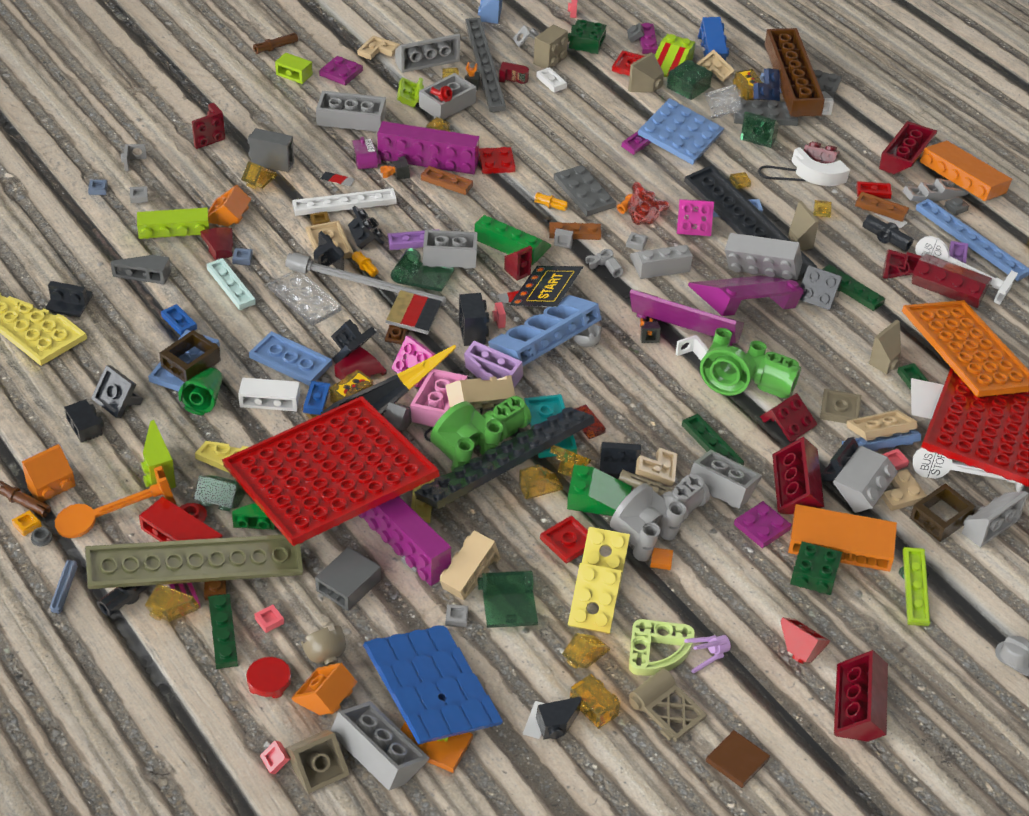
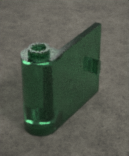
[391,248,454,292]
[477,570,538,628]

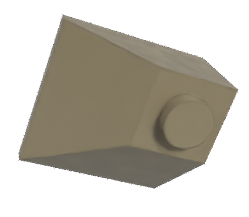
[628,52,664,92]
[787,201,819,251]
[869,320,901,375]

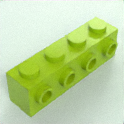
[137,207,209,239]

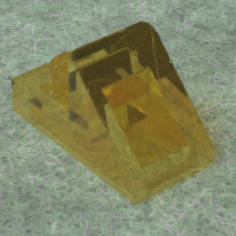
[550,445,591,476]

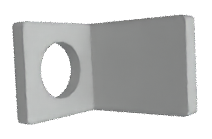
[513,25,539,47]
[121,144,147,171]

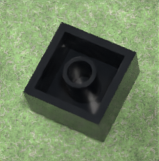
[459,293,490,346]

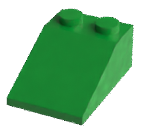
[567,464,632,516]

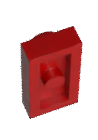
[856,181,892,199]

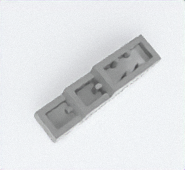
[902,178,969,202]

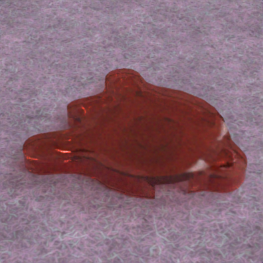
[627,182,670,225]

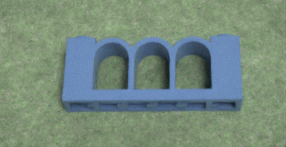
[488,295,602,366]

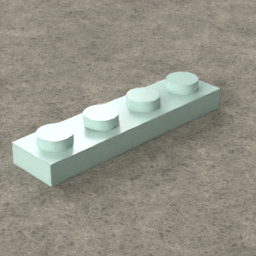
[207,258,256,310]

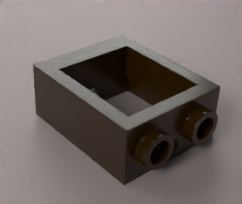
[159,330,221,382]
[910,483,976,542]

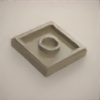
[820,389,862,424]

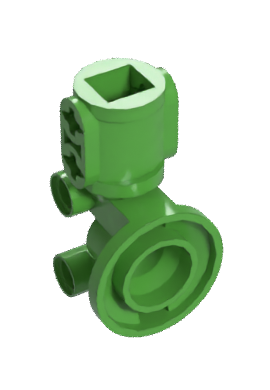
[700,328,801,398]
[430,396,531,471]

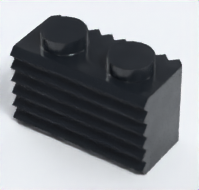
[64,399,104,443]

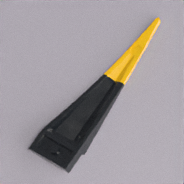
[321,345,456,415]

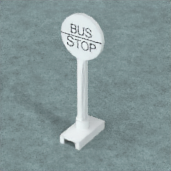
[915,236,1018,305]
[912,448,1025,492]

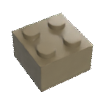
[533,24,568,69]

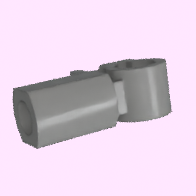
[586,249,624,278]

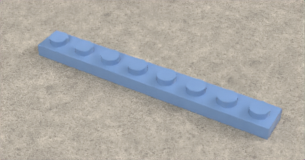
[915,199,1029,281]

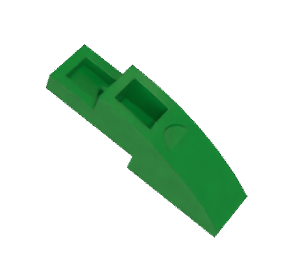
[232,503,275,530]

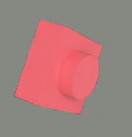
[568,0,577,18]
[492,302,506,328]
[882,448,909,470]
[254,605,284,633]
[260,740,291,774]

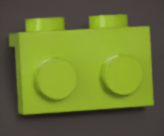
[397,77,424,108]

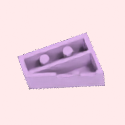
[464,341,523,388]

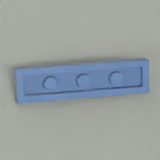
[842,429,921,452]

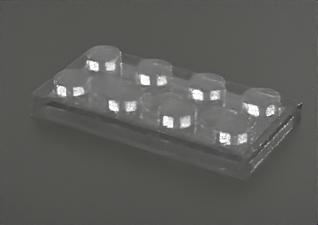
[268,271,342,326]

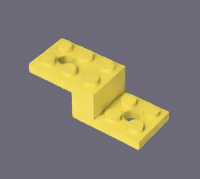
[568,527,630,634]

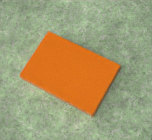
[400,722,473,773]

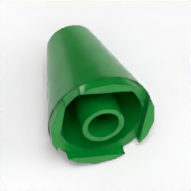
[178,368,223,415]

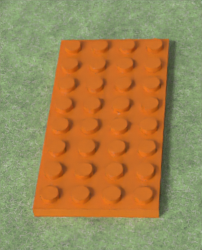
[902,300,1029,397]

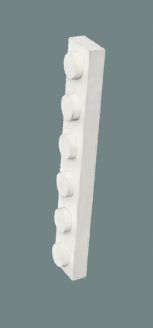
[292,188,397,216]

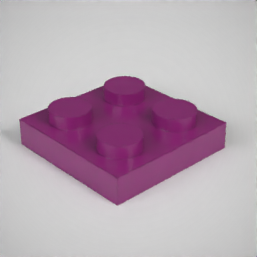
[319,56,363,86]
[734,501,792,549]

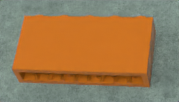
[920,140,1012,201]
[788,504,897,572]

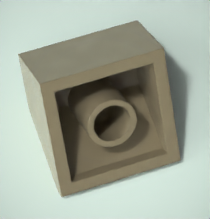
[285,730,350,794]

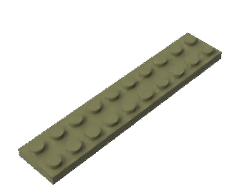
[85,534,303,589]

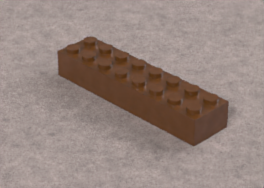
[765,28,825,117]

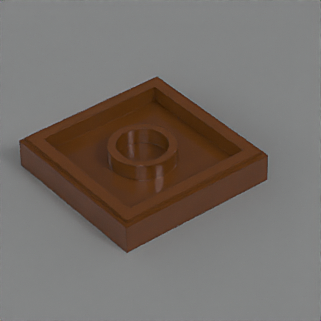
[706,730,770,788]

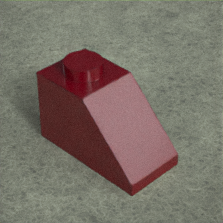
[504,246,532,281]

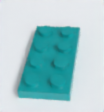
[524,394,577,458]

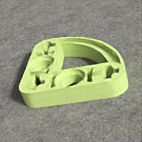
[629,619,695,676]

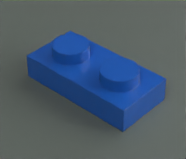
[161,304,197,336]
[303,381,330,415]

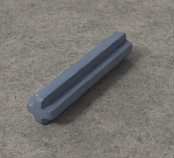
[50,560,78,614]

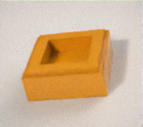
[12,510,42,536]

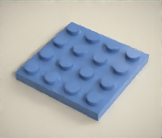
[638,98,724,165]

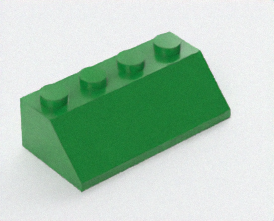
[474,215,551,265]

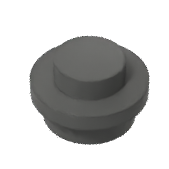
[31,527,52,547]

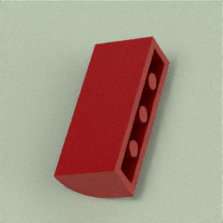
[139,496,223,542]

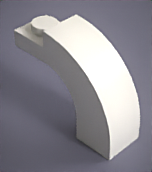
[792,147,850,186]

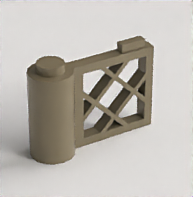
[629,669,707,742]

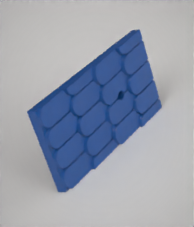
[363,625,503,744]

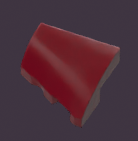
[200,227,233,260]
[882,249,923,279]
[334,346,387,383]

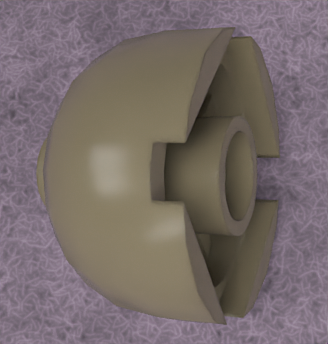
[301,626,346,666]

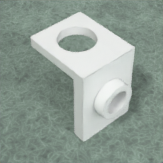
[676,335,709,361]

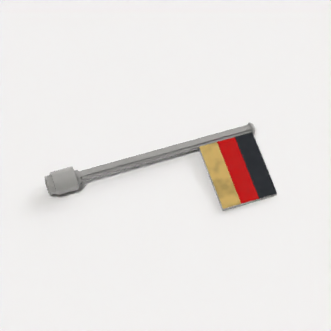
[285,252,446,334]

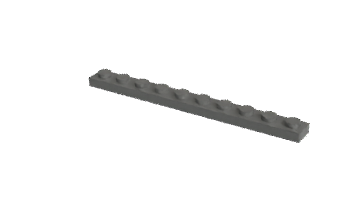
[465,18,506,112]

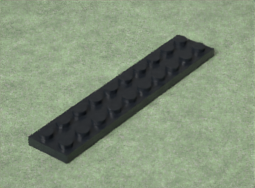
[684,165,817,281]
[414,407,595,509]

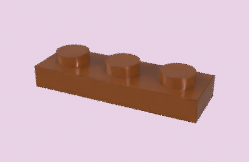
[421,166,473,195]
[855,192,909,222]
[549,222,601,240]

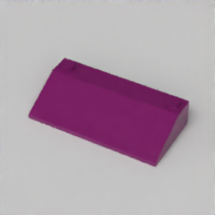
[688,276,804,316]
[630,289,744,346]

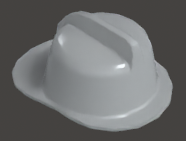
[995,636,1029,677]

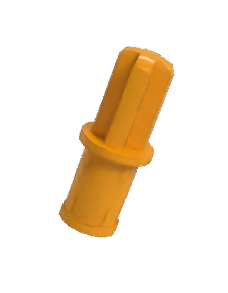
[534,192,568,211]
[352,251,379,277]

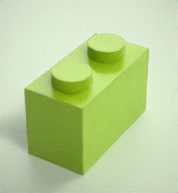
[275,52,313,84]

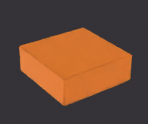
[650,547,673,570]

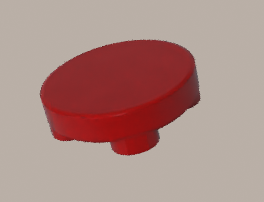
[246,657,291,698]

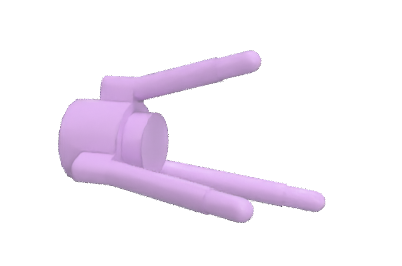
[684,635,731,673]

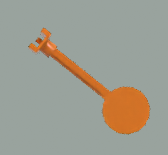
[55,465,177,538]

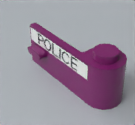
[352,137,381,169]

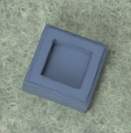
[88,180,108,195]
[232,248,253,265]

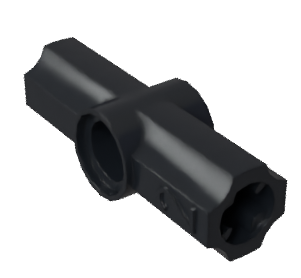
[862,214,914,251]
[97,585,151,616]

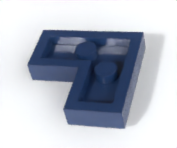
[753,68,780,101]

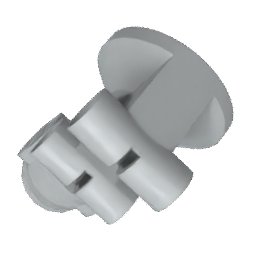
[610,474,710,561]

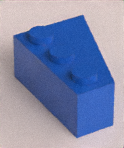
[698,17,729,61]

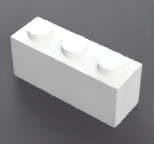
[238,378,300,412]

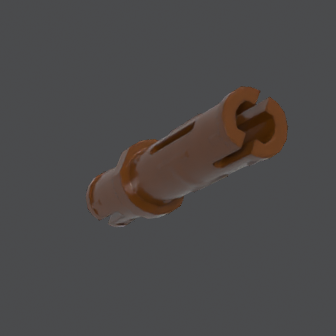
[253,32,298,54]
[0,480,51,518]

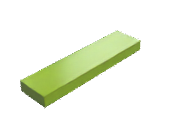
[903,547,930,626]

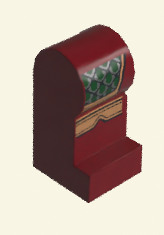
[499,62,529,84]

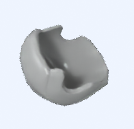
[573,325,602,347]

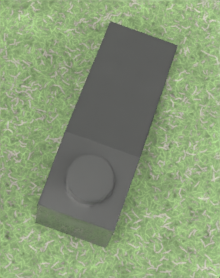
[111,255,171,285]

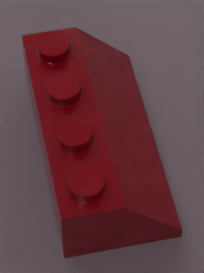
[879,121,937,174]
[912,254,992,308]
[772,437,825,515]
[834,650,888,742]

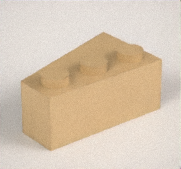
[446,375,515,410]
[440,530,501,600]

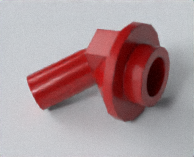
[430,86,453,102]

